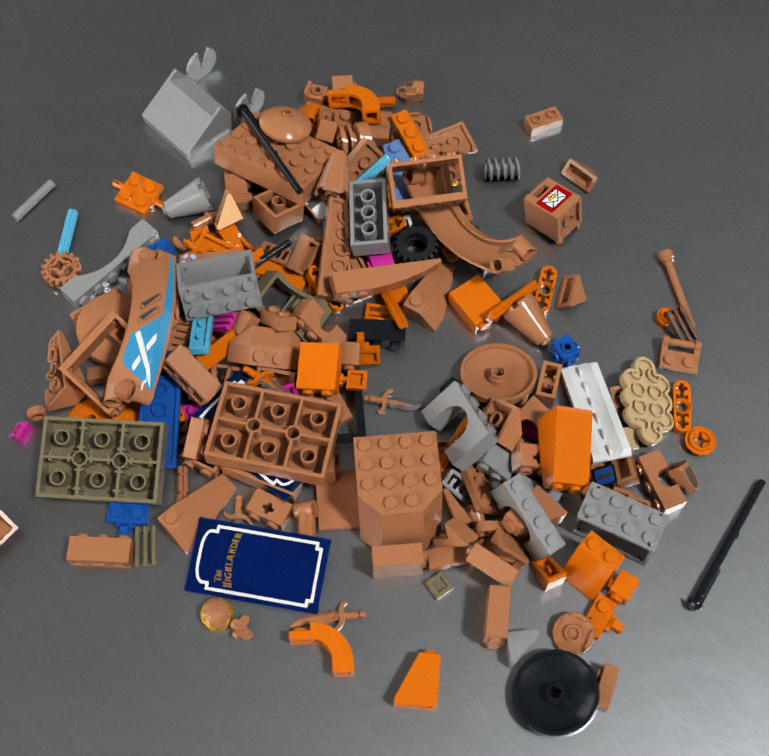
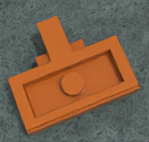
[356,332,380,365]
[586,593,625,641]

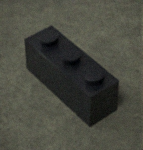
[348,318,406,351]

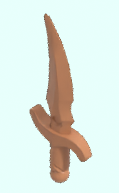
[288,601,366,631]

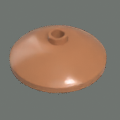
[259,106,312,143]

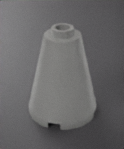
[162,177,214,218]

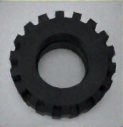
[393,224,439,264]

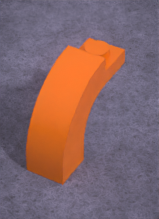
[328,85,381,124]
[213,223,265,264]
[289,622,355,677]

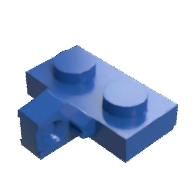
[106,502,151,537]

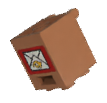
[524,177,582,245]

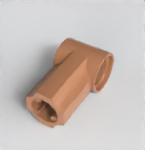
[293,500,319,541]

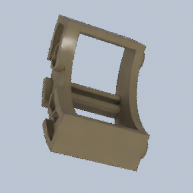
[248,270,332,342]

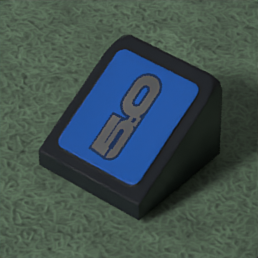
[592,464,618,488]

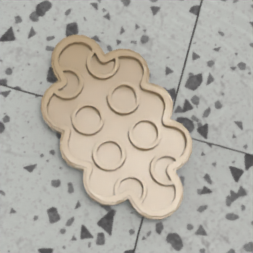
[619,357,674,446]

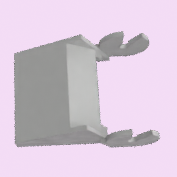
[142,47,265,162]

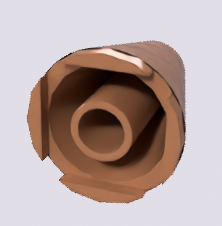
[314,150,350,202]
[503,293,553,346]

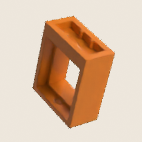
[188,324,237,371]

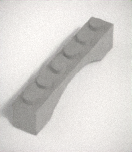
[60,219,160,309]

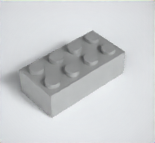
[349,178,390,256]

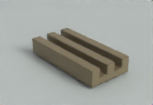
[135,525,157,568]

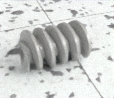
[483,157,520,181]

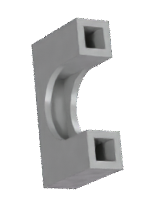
[421,381,499,472]
[489,473,566,562]

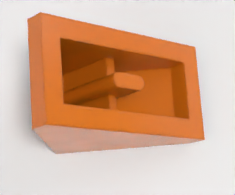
[531,555,567,591]

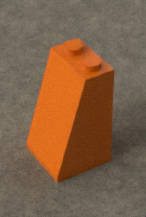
[537,405,593,494]

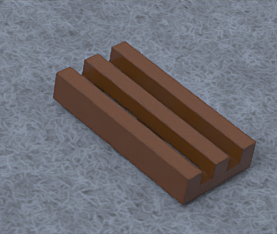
[664,305,700,342]

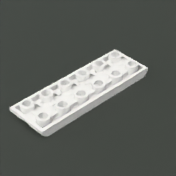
[560,361,632,464]

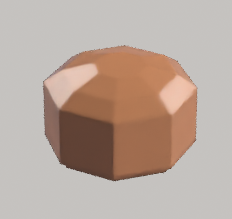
[26,405,47,422]

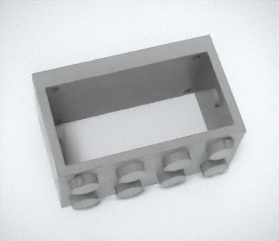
[176,249,263,321]
[569,481,669,566]

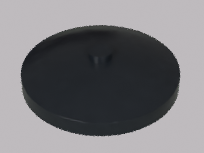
[512,649,600,738]

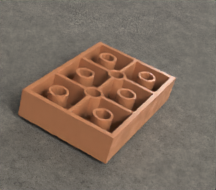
[214,111,338,206]
[204,381,343,487]

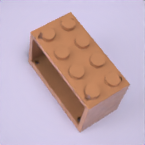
[386,152,468,213]

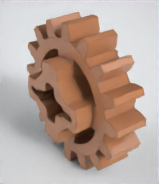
[41,251,83,289]

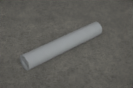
[11,179,56,222]

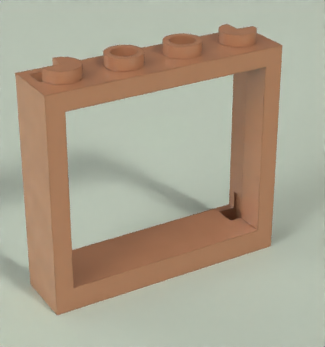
[58,310,163,418]

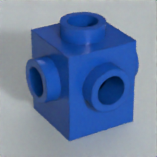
[550,334,580,367]

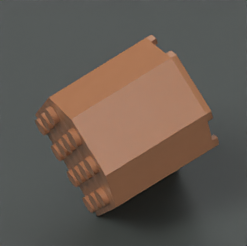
[353,431,443,550]

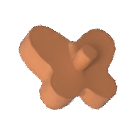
[230,615,253,640]

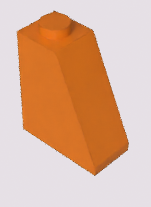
[393,650,441,711]

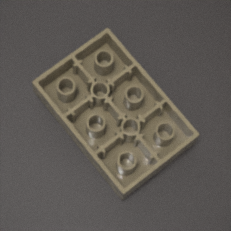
[35,416,169,505]

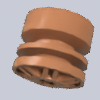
[335,121,373,155]

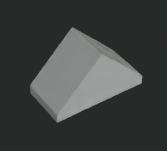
[505,629,539,669]

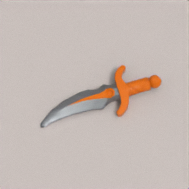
[243,366,293,394]

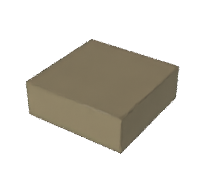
[425,571,454,600]

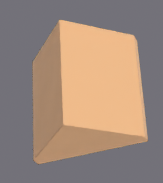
[214,190,243,230]

